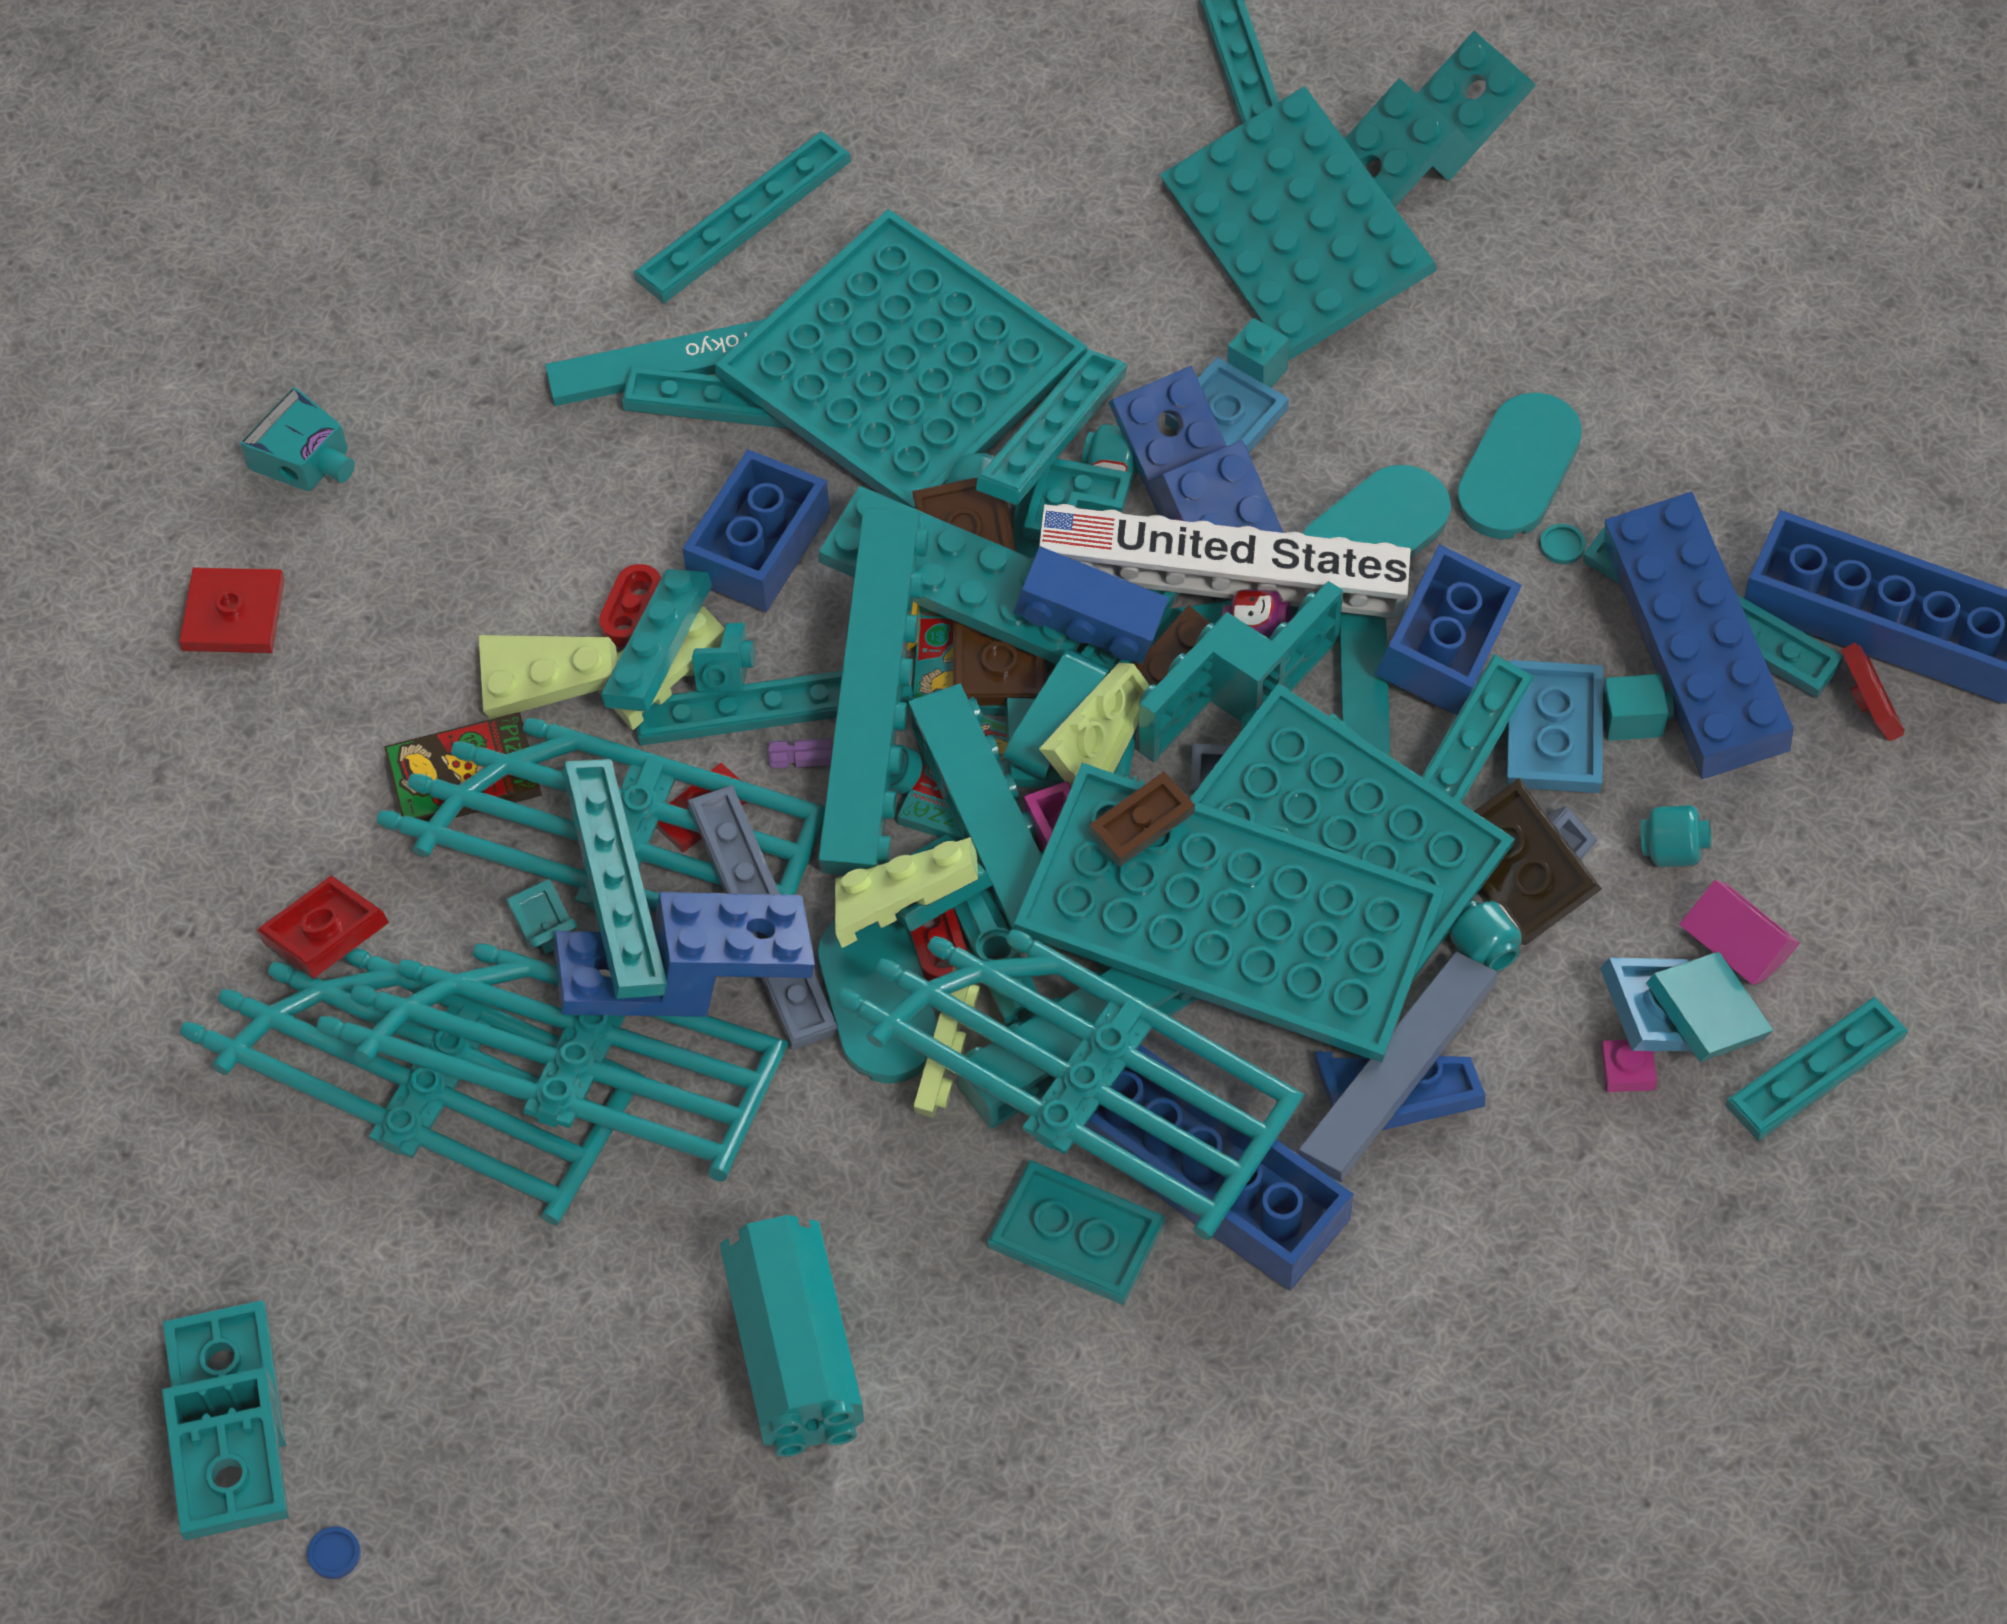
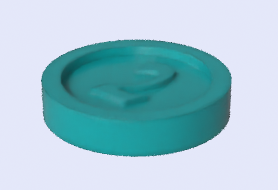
[1540,523,1586,565]

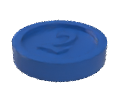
[307,1527,361,1579]

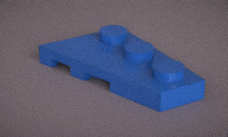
[1315,1051,1486,1130]

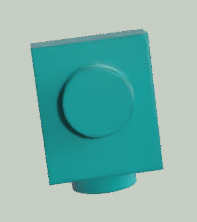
[692,623,756,692]
[505,878,577,954]

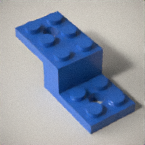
[1108,365,1284,601]
[553,892,815,1017]

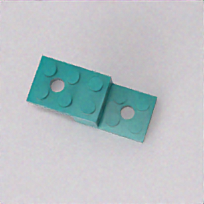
[1344,30,1536,207]
[1138,581,1343,763]
[162,1300,290,1541]

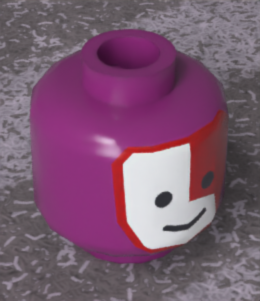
[1222,589,1291,639]

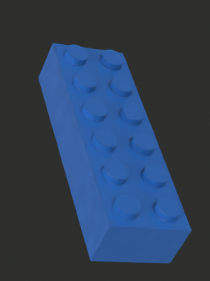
[1604,491,1794,779]
[1744,510,2007,704]
[1085,1045,1354,1291]

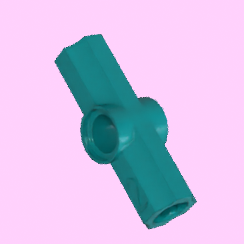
[953,890,1038,1027]

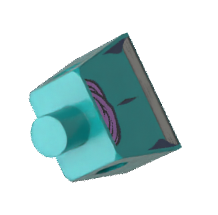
[240,387,355,491]

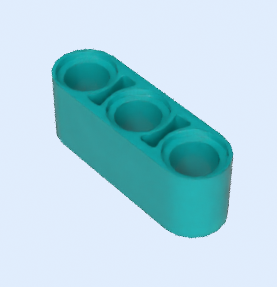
[1003,648,1110,781]

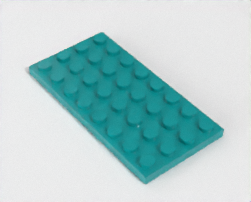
[1013,762,1446,1062]

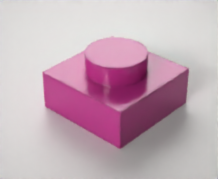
[1601,1040,1657,1092]

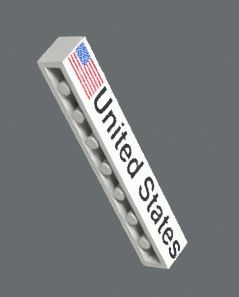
[1039,504,1411,619]

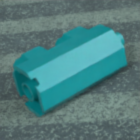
[719,1215,865,1457]

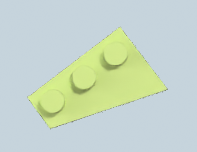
[479,635,617,719]
[913,967,980,1118]

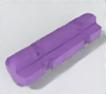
[768,738,833,768]

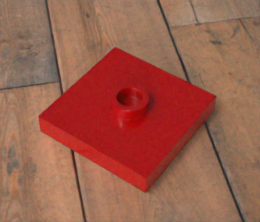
[179,567,285,653]
[257,875,389,979]

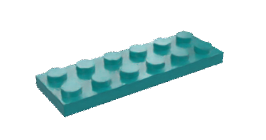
[818,486,1080,664]

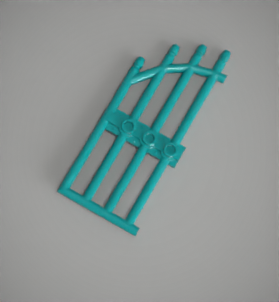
[376,718,825,912]
[836,929,1305,1240]
[317,943,789,1182]
[180,948,645,1226]

